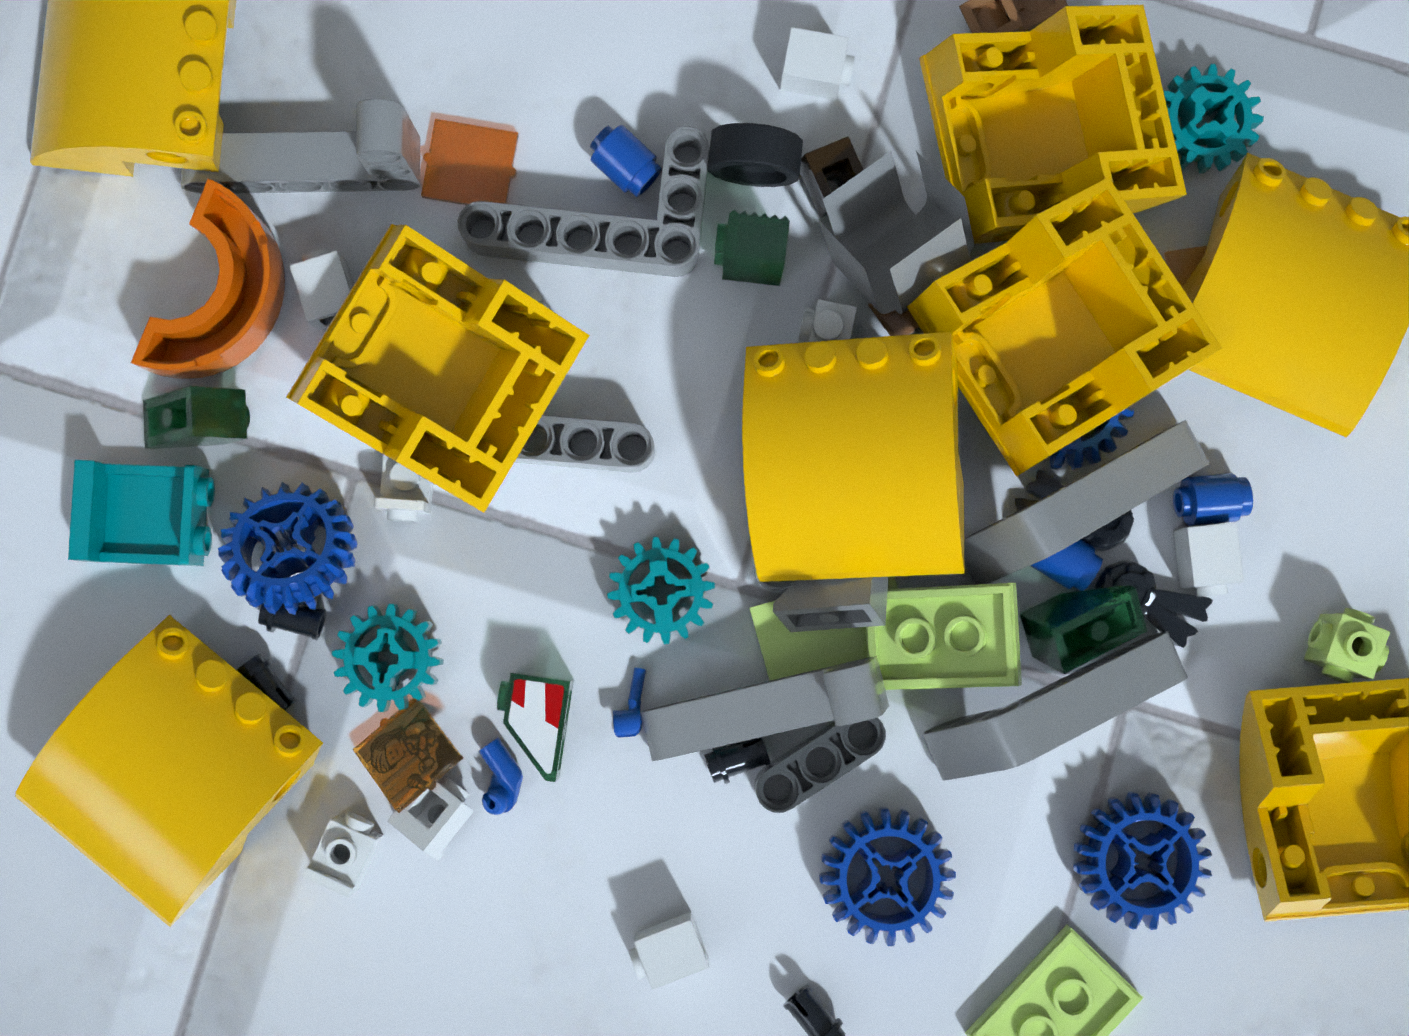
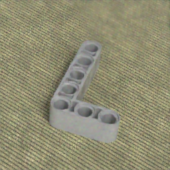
[181,99,421,194]
[457,126,709,277]
[514,415,655,472]
[964,420,1210,584]
[923,631,1188,781]
[640,656,889,761]

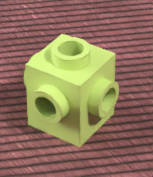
[1304,608,1390,683]

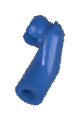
[478,737,523,815]

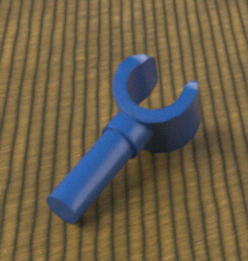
[613,668,646,738]

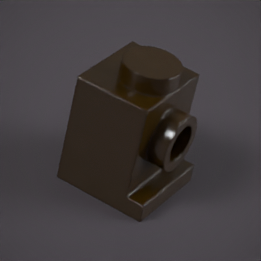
[799,136,863,218]

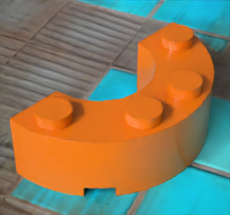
[131,178,285,379]

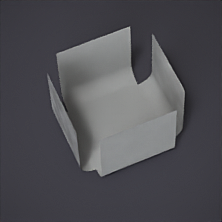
[819,151,974,314]

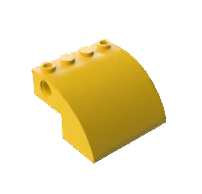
[30,0,236,177]
[919,5,1187,244]
[1182,153,1409,438]
[907,177,1222,477]
[286,224,590,513]
[742,331,965,582]
[15,615,323,927]
[1239,678,1409,922]

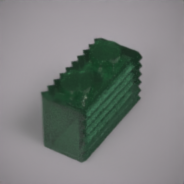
[714,209,790,286]

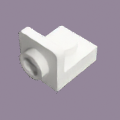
[374,454,433,522]

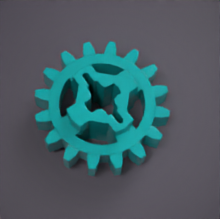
[1163,64,1264,174]
[607,537,715,644]
[332,604,444,712]

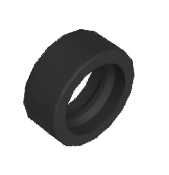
[707,123,803,187]

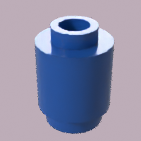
[590,125,662,198]
[1173,473,1253,526]
[1030,539,1103,592]

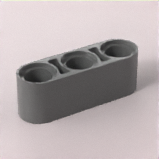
[754,717,886,813]

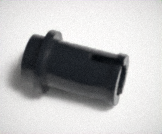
[258,603,326,640]
[237,654,297,710]
[704,737,770,784]
[783,984,846,1036]

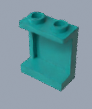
[68,460,215,567]

